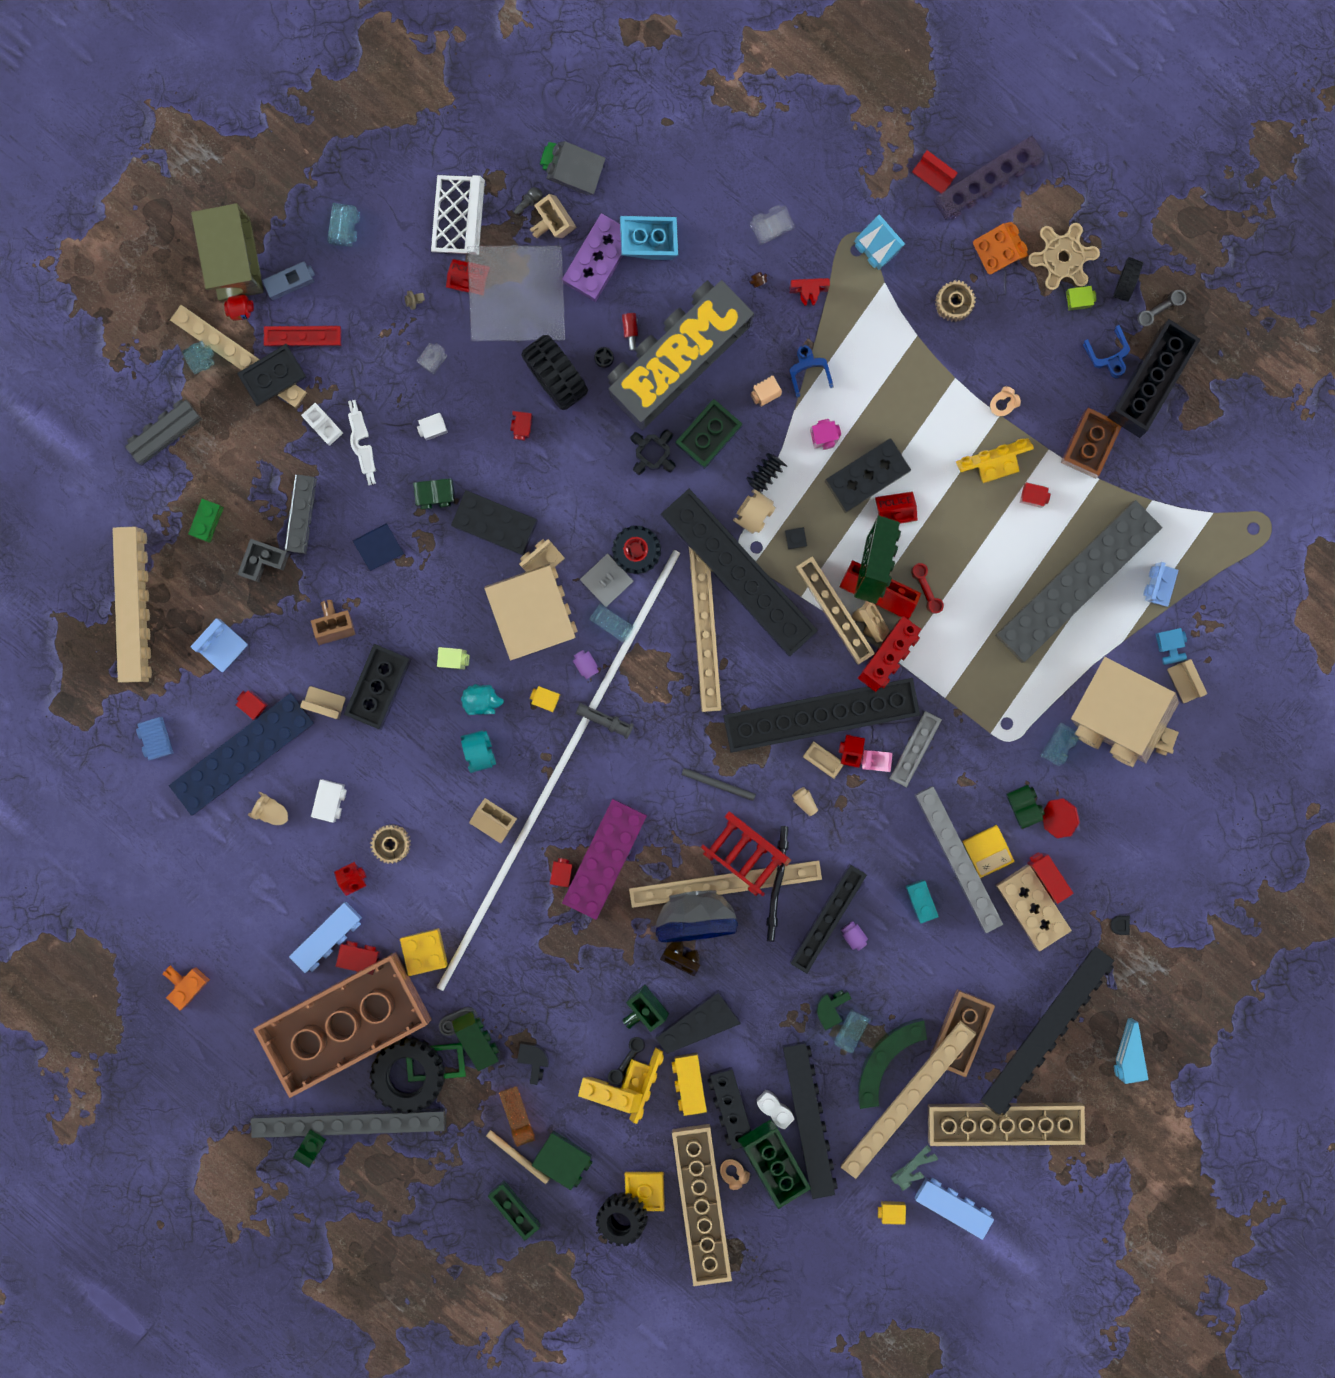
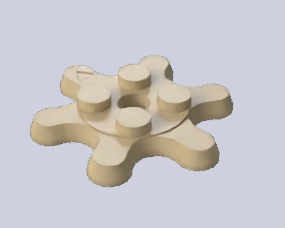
[1028,223,1100,290]

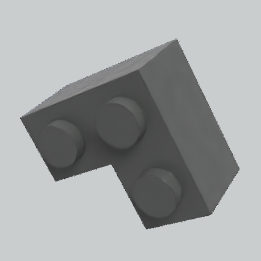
[238,539,290,582]

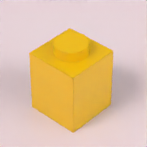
[530,686,561,712]
[877,1201,906,1225]

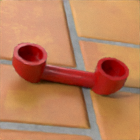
[911,563,944,614]

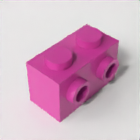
[810,419,841,450]

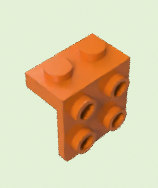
[973,222,1029,274]

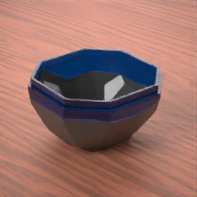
[656,890,738,943]

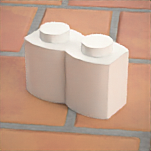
[756,1090,794,1129]

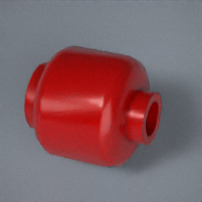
[224,294,254,321]

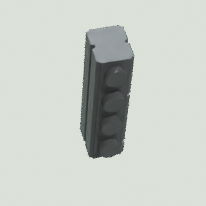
[125,399,202,466]
[285,474,317,554]

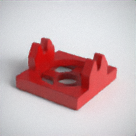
[789,278,830,306]

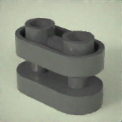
[439,1006,478,1036]

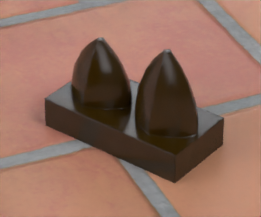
[660,938,700,976]

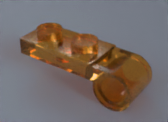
[499,1086,535,1147]

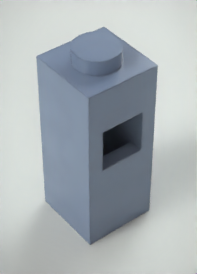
[262,262,315,300]

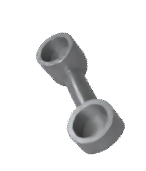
[1137,290,1186,326]

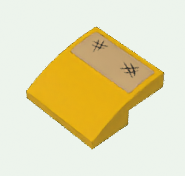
[962,825,1014,878]

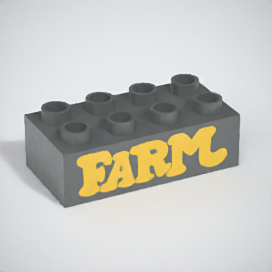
[607,280,754,431]

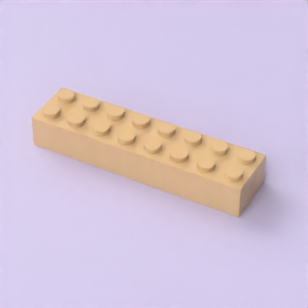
[113,527,152,683]
[928,1102,1085,1146]
[672,1124,732,1286]

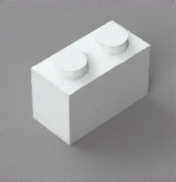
[311,779,347,823]

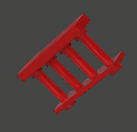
[701,811,791,896]

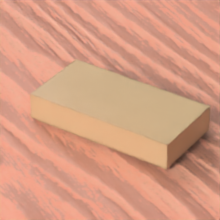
[803,741,844,779]

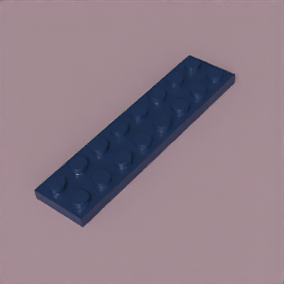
[168,693,314,816]

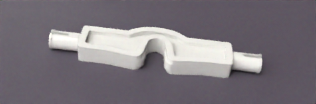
[348,400,376,485]

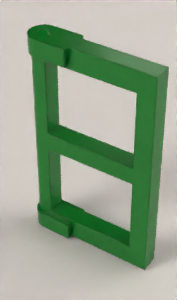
[406,1042,466,1082]

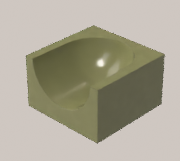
[191,203,264,301]

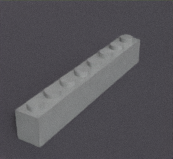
[915,786,1003,933]

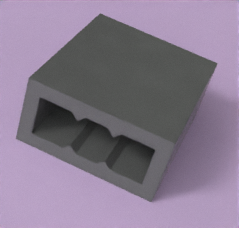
[546,141,605,195]

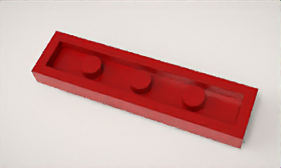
[264,326,341,347]

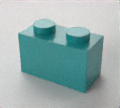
[905,880,939,924]

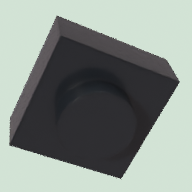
[785,527,807,550]

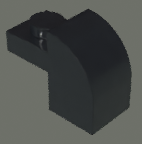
[517,1041,549,1085]

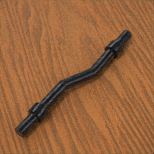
[766,826,789,942]

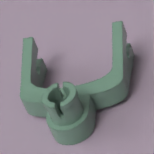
[890,1145,938,1191]

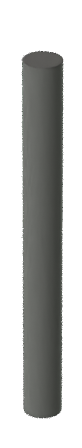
[681,768,756,801]

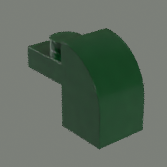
[817,989,852,1031]
[293,1129,327,1168]

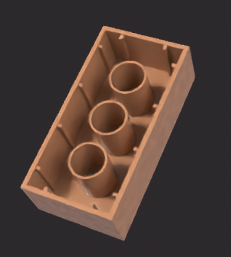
[253,952,432,1098]

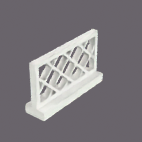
[431,175,485,256]

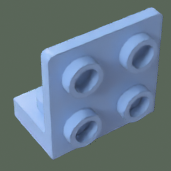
[1143,562,1179,607]
[191,618,248,672]

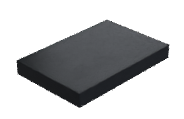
[237,344,307,407]

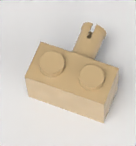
[530,194,577,239]

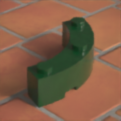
[858,1018,927,1109]

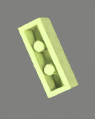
[437,647,470,670]

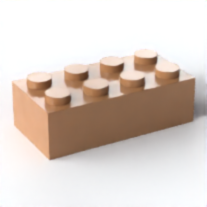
[929,989,995,1077]

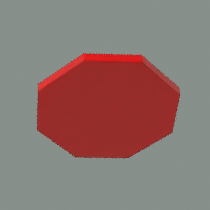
[1042,798,1080,838]

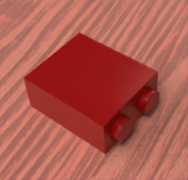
[1027,852,1074,904]

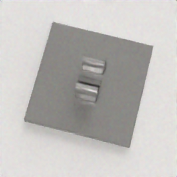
[580,553,634,607]

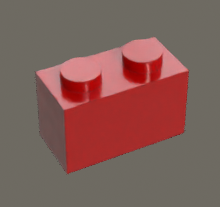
[336,940,380,975]

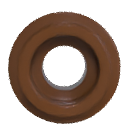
[749,271,768,288]

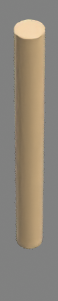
[486,1130,550,1184]

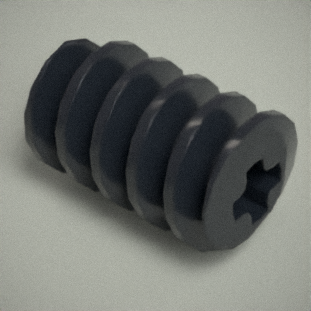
[746,453,788,494]

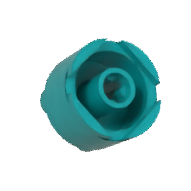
[460,730,496,773]

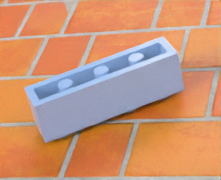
[289,902,362,973]
[914,1178,994,1240]

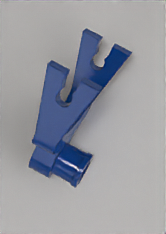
[1083,325,1130,378]
[790,345,834,398]

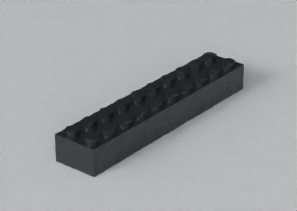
[723,678,920,753]

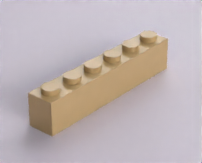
[796,556,875,665]

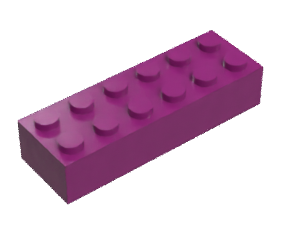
[562,799,647,920]

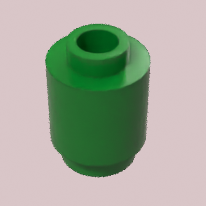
[540,142,556,171]

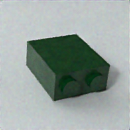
[532,1130,593,1190]

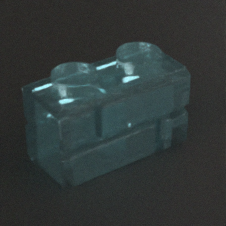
[327,203,360,247]

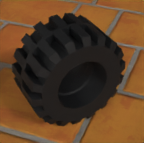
[596,1192,648,1247]

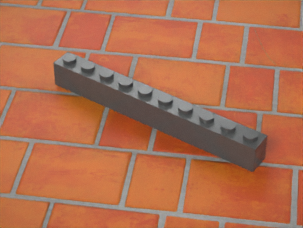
[251,1108,446,1138]

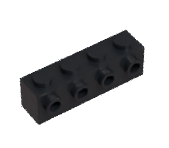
[707,1067,751,1150]

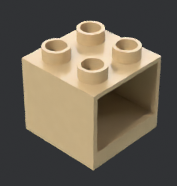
[1071,657,1179,768]

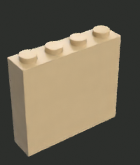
[484,564,578,661]

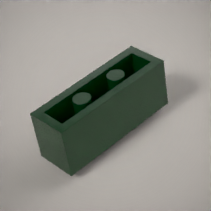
[452,1011,499,1071]
[488,1180,541,1241]

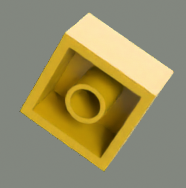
[400,928,448,976]

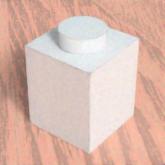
[417,413,448,440]

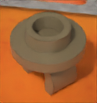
[405,290,425,310]

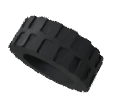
[1113,257,1143,302]

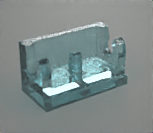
[834,1009,871,1053]

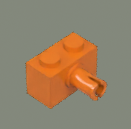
[162,965,210,1011]

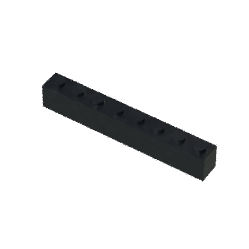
[782,1041,838,1199]

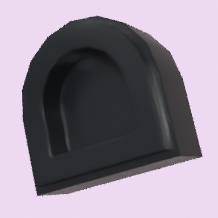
[1109,915,1130,935]

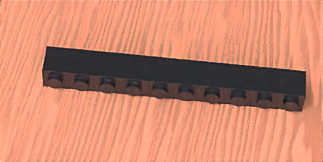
[979,946,1115,1116]

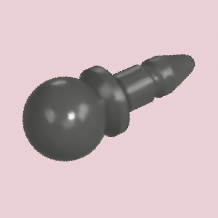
[514,187,542,214]

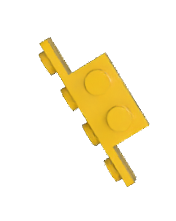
[956,438,1034,483]
[621,1047,664,1124]

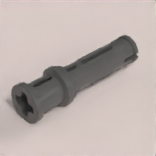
[575,703,634,739]

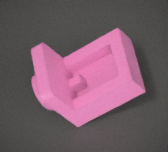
[861,750,892,772]

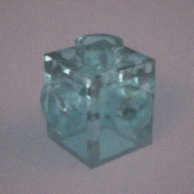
[182,341,215,375]

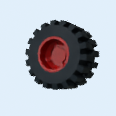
[612,525,661,574]

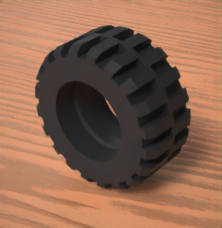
[521,335,588,410]
[370,1037,445,1114]

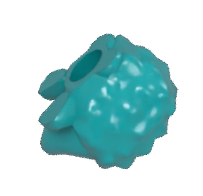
[461,684,504,715]

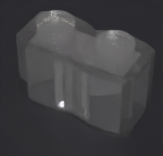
[750,205,795,245]

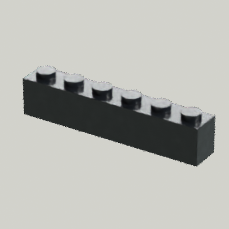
[790,864,867,974]

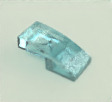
[589,604,634,642]

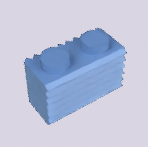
[136,717,174,760]

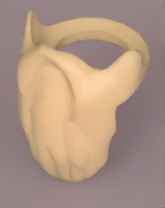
[248,792,288,825]

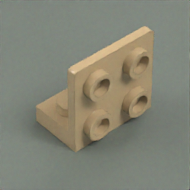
[519,539,565,572]

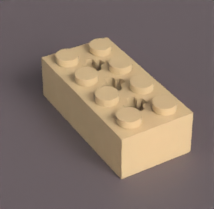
[995,865,1072,952]

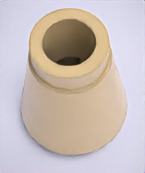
[792,787,818,816]

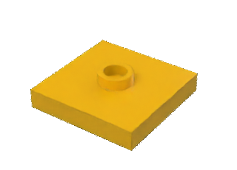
[625,1172,665,1211]

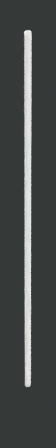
[437,550,680,991]

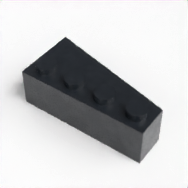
[656,991,741,1054]

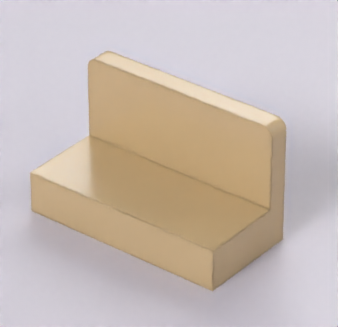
[1167,659,1207,703]
[300,686,346,719]

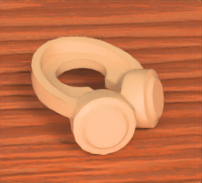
[990,386,1021,416]
[720,1159,750,1190]

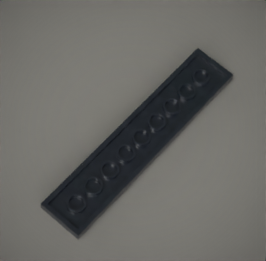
[660,488,818,657]

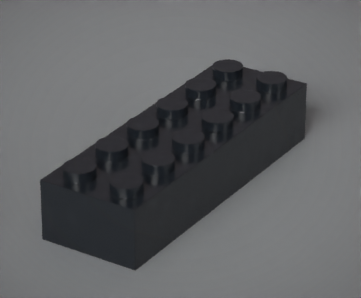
[1107,319,1201,438]

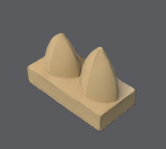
[852,601,890,643]

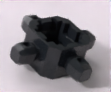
[630,429,676,475]

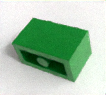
[188,499,224,543]

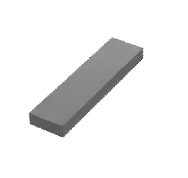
[889,711,942,788]

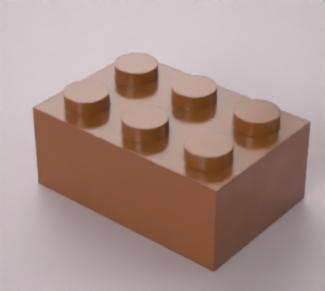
[1060,408,1121,479]

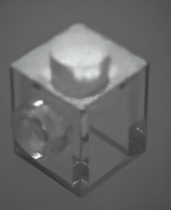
[417,343,447,375]

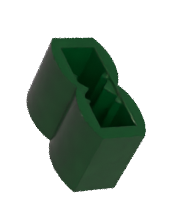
[413,479,455,510]
[1006,784,1045,829]

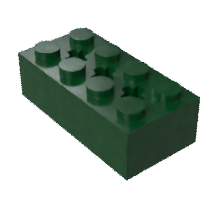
[854,515,901,604]
[738,1119,811,1209]

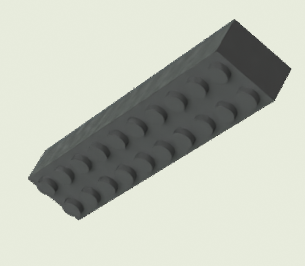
[995,500,1163,663]

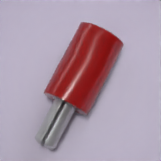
[622,313,639,351]

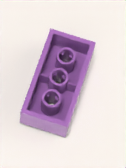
[562,213,623,302]

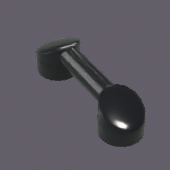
[608,1037,645,1085]

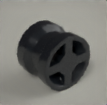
[594,347,614,368]

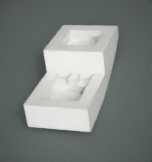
[301,403,343,446]

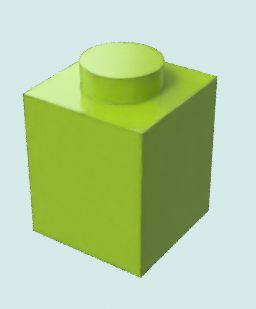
[1066,286,1096,311]

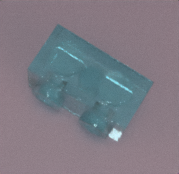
[1040,723,1078,766]

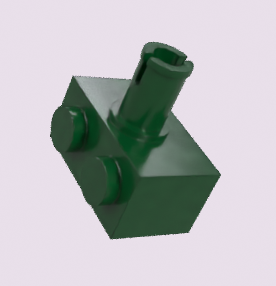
[623,985,669,1032]

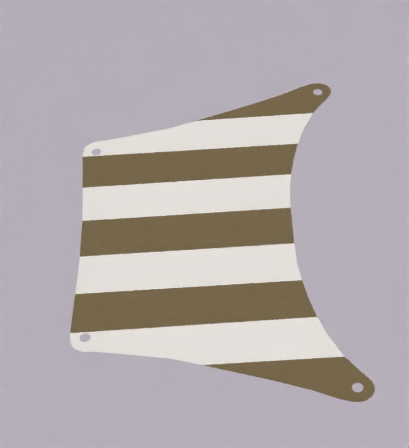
[738,232,1272,742]

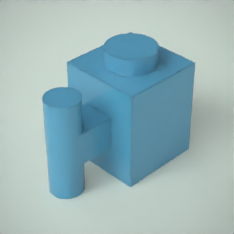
[1155,628,1187,665]

